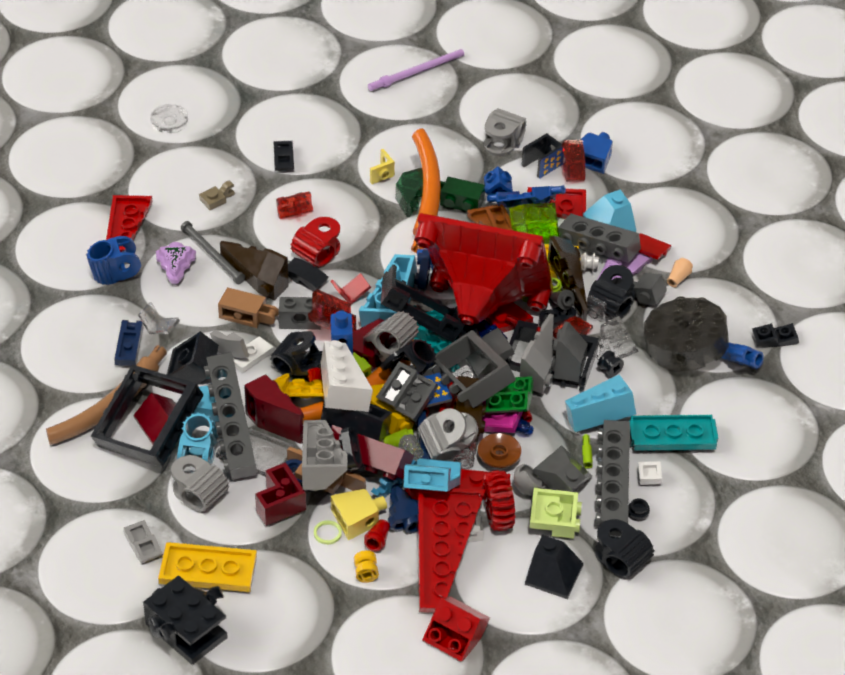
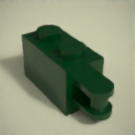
[440,176,485,212]

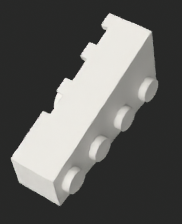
[320,340,373,412]

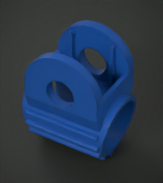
[86,236,141,285]

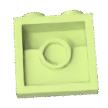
[530,488,582,538]

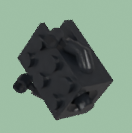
[143,575,228,665]

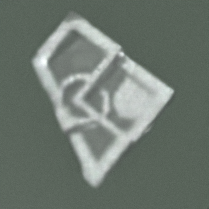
[596,316,639,360]

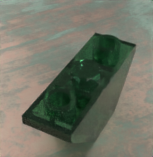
[395,168,423,218]

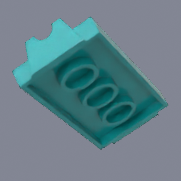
[629,415,718,451]

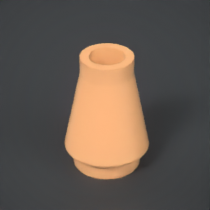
[667,258,693,287]

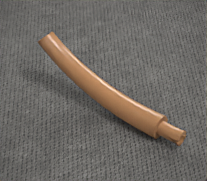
[46,345,167,445]

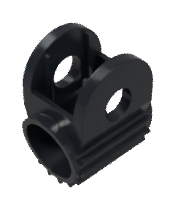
[587,265,636,321]
[270,331,322,377]
[380,339,436,375]
[595,519,655,579]

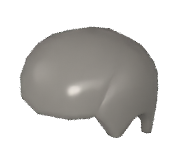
[514,464,546,496]

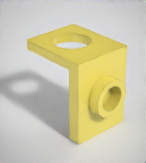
[370,149,395,184]

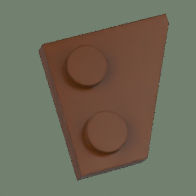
[467,204,516,231]

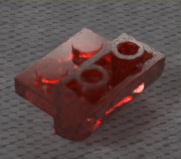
[308,289,357,332]

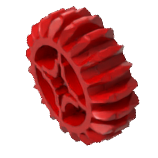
[482,470,516,531]

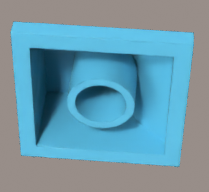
[583,189,637,232]

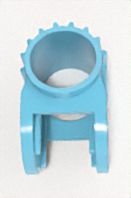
[177,412,219,464]

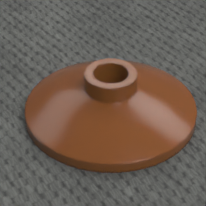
[478,433,521,468]

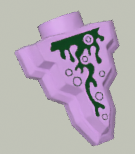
[156,242,196,284]

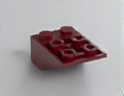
[244,374,304,444]

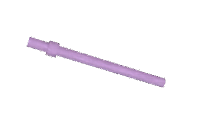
[368,49,464,91]

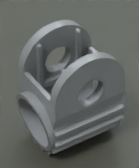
[484,108,527,156]
[363,311,419,362]
[418,409,478,460]
[171,455,229,512]

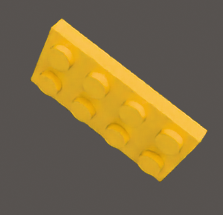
[158,542,257,592]

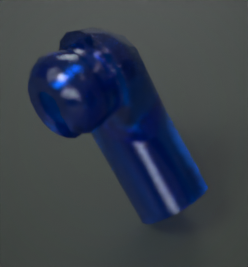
[515,418,534,436]

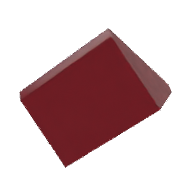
[134,392,176,445]

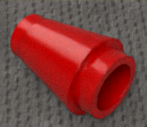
[364,519,390,551]

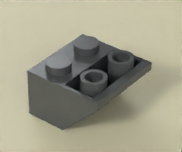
[551,321,588,382]

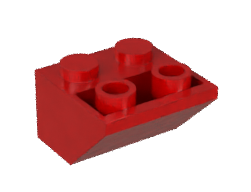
[422,597,490,662]

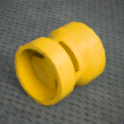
[354,550,379,583]

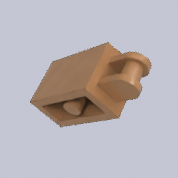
[218,287,279,328]

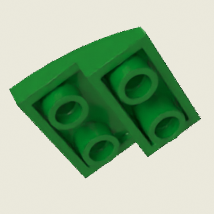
[485,376,534,414]

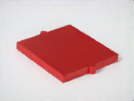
[639,233,672,260]

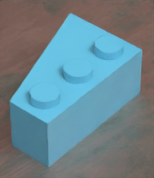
[565,374,636,432]

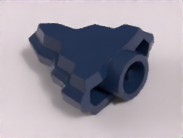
[388,486,418,534]

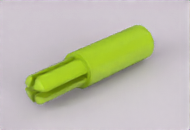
[582,434,593,469]

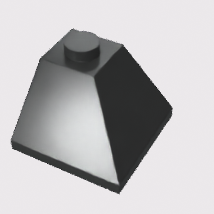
[533,445,592,492]

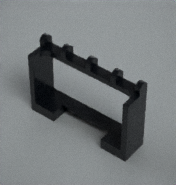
[381,265,464,342]
[505,320,599,392]

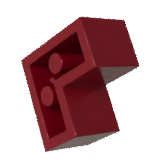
[255,462,306,526]

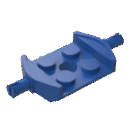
[487,185,566,207]

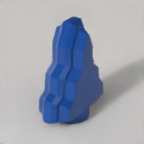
[715,341,764,370]

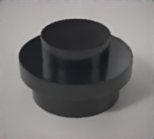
[628,498,650,520]

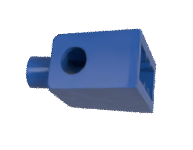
[570,132,613,174]
[331,311,353,355]

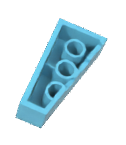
[359,254,418,327]

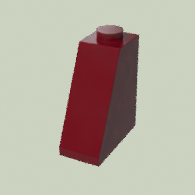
[338,318,397,372]

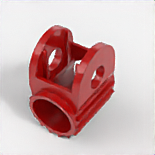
[290,217,340,268]

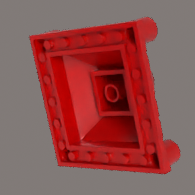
[414,213,554,326]

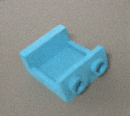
[404,458,461,492]

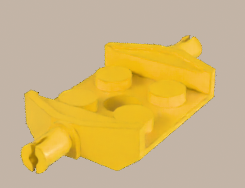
[275,373,324,400]

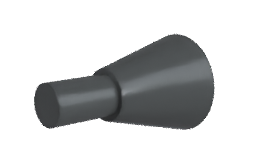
[549,290,575,310]

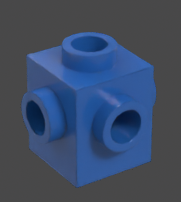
[484,166,513,195]

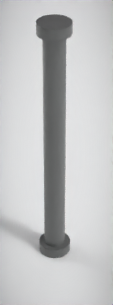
[181,221,245,284]

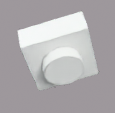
[638,461,662,485]

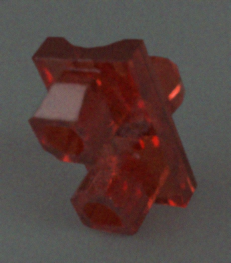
[276,191,313,219]

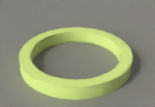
[314,520,342,545]

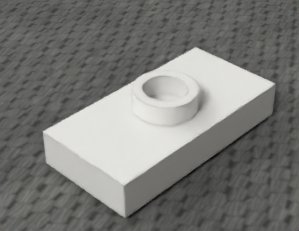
[233,336,274,373]

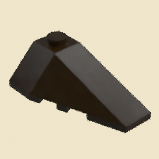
[548,236,588,322]
[220,241,289,301]

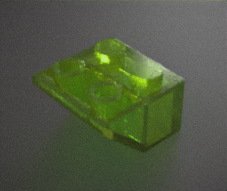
[509,203,559,243]

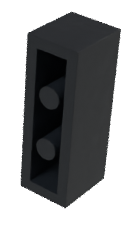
[321,402,392,441]

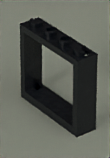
[91,365,204,467]

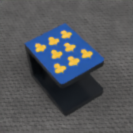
[521,133,565,179]

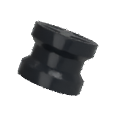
[597,350,624,377]

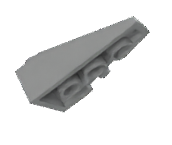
[520,314,554,394]
[302,420,347,491]

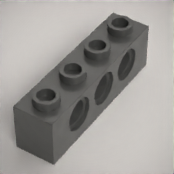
[558,214,641,263]

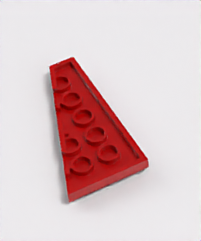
[418,488,486,613]

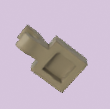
[199,181,235,211]

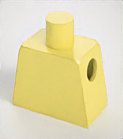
[331,489,387,540]

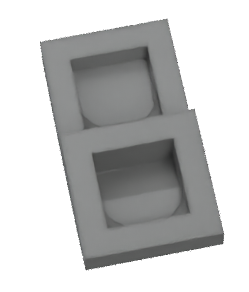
[210,330,249,358]
[124,520,163,563]

